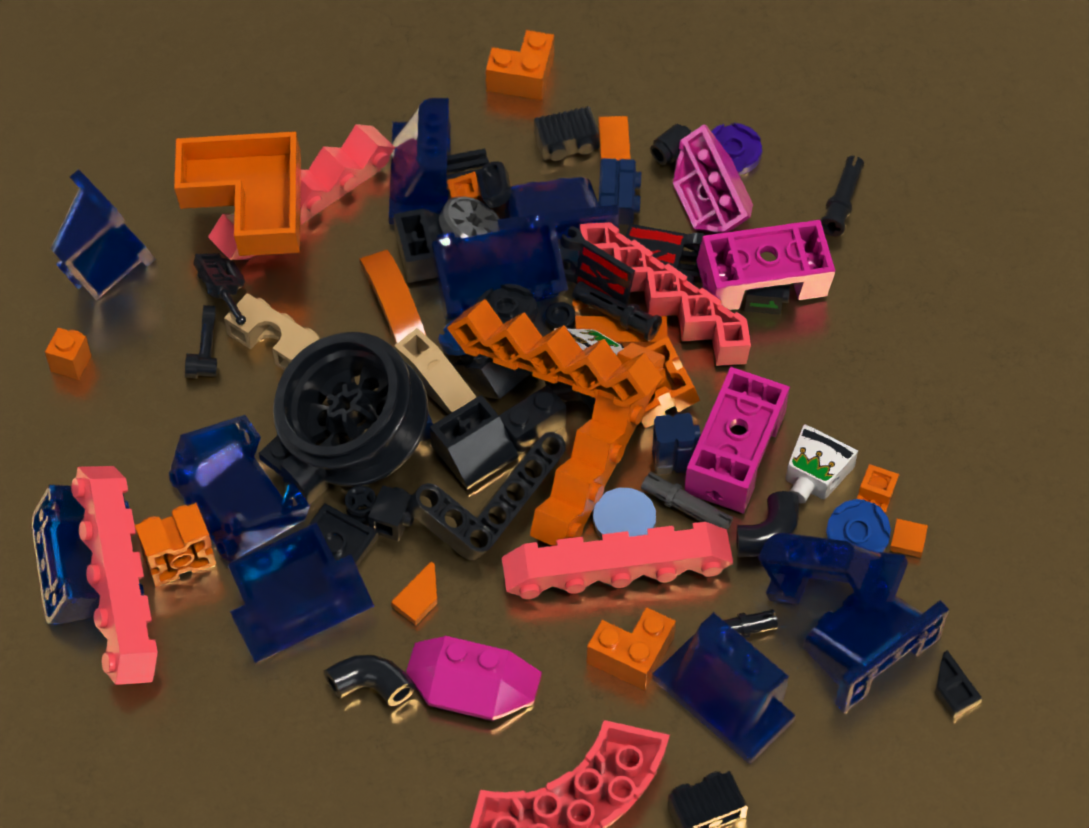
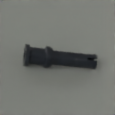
[821,156,865,237]
[572,281,662,341]

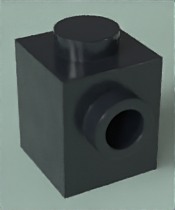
[368,485,415,542]

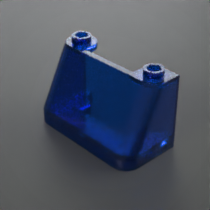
[431,215,568,319]
[31,485,144,624]

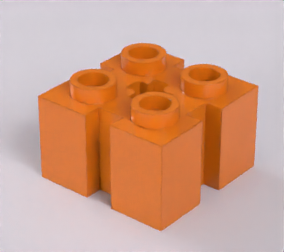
[641,336,700,429]
[135,503,216,587]

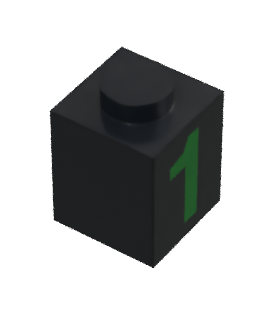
[744,285,790,315]

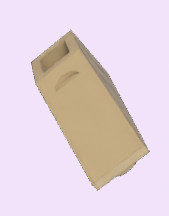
[394,328,477,414]

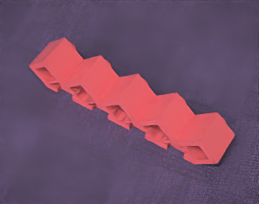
[208,124,395,260]
[578,222,751,366]
[71,466,157,685]
[502,522,734,599]

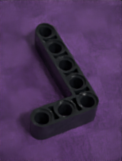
[408,432,566,560]

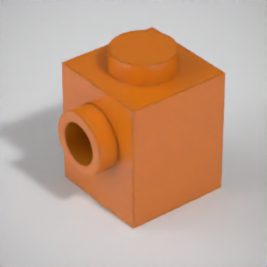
[45,328,92,380]

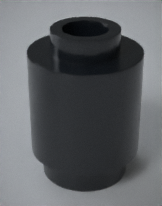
[650,124,692,165]

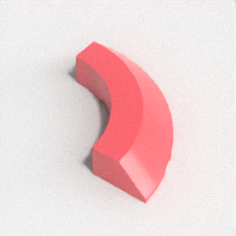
[470,720,670,828]

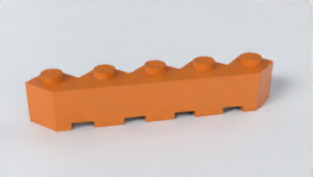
[447,299,663,408]
[530,342,665,546]

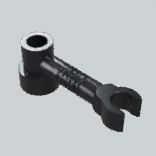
[185,305,217,379]

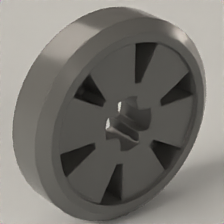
[439,196,504,254]

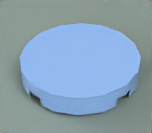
[593,488,656,539]

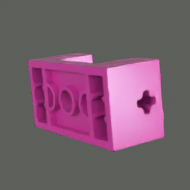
[697,220,835,310]
[685,367,790,514]

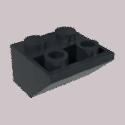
[394,209,467,283]
[453,354,532,399]
[430,395,518,490]

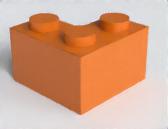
[486,30,554,101]
[587,607,676,691]

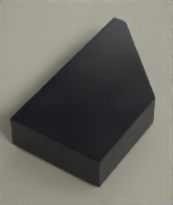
[935,650,983,718]

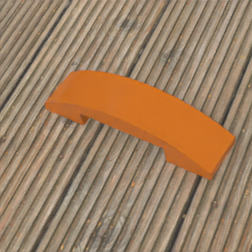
[359,250,426,344]

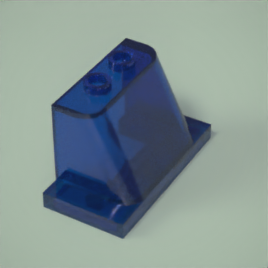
[389,98,451,224]
[50,169,156,301]
[497,177,619,264]
[228,522,374,663]
[759,533,908,617]
[803,583,949,713]
[652,612,796,764]

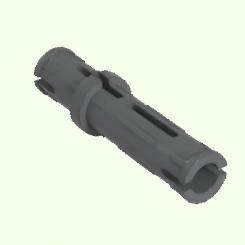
[641,471,733,530]

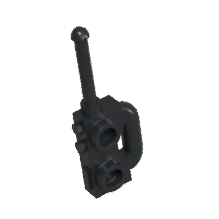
[193,253,246,325]

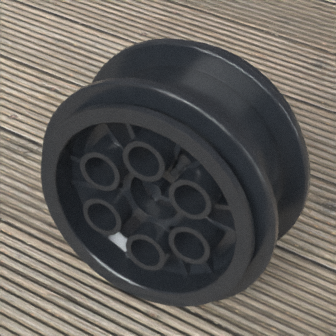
[273,332,428,487]

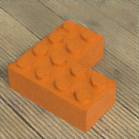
[174,132,301,256]

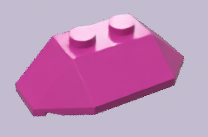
[673,124,753,233]
[406,636,542,721]

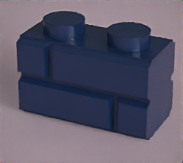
[598,158,641,225]
[652,413,701,475]

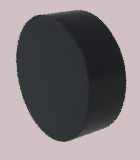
[545,302,576,331]

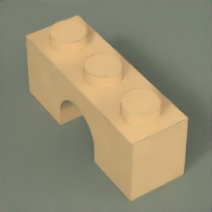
[224,293,320,371]

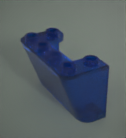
[168,415,310,562]

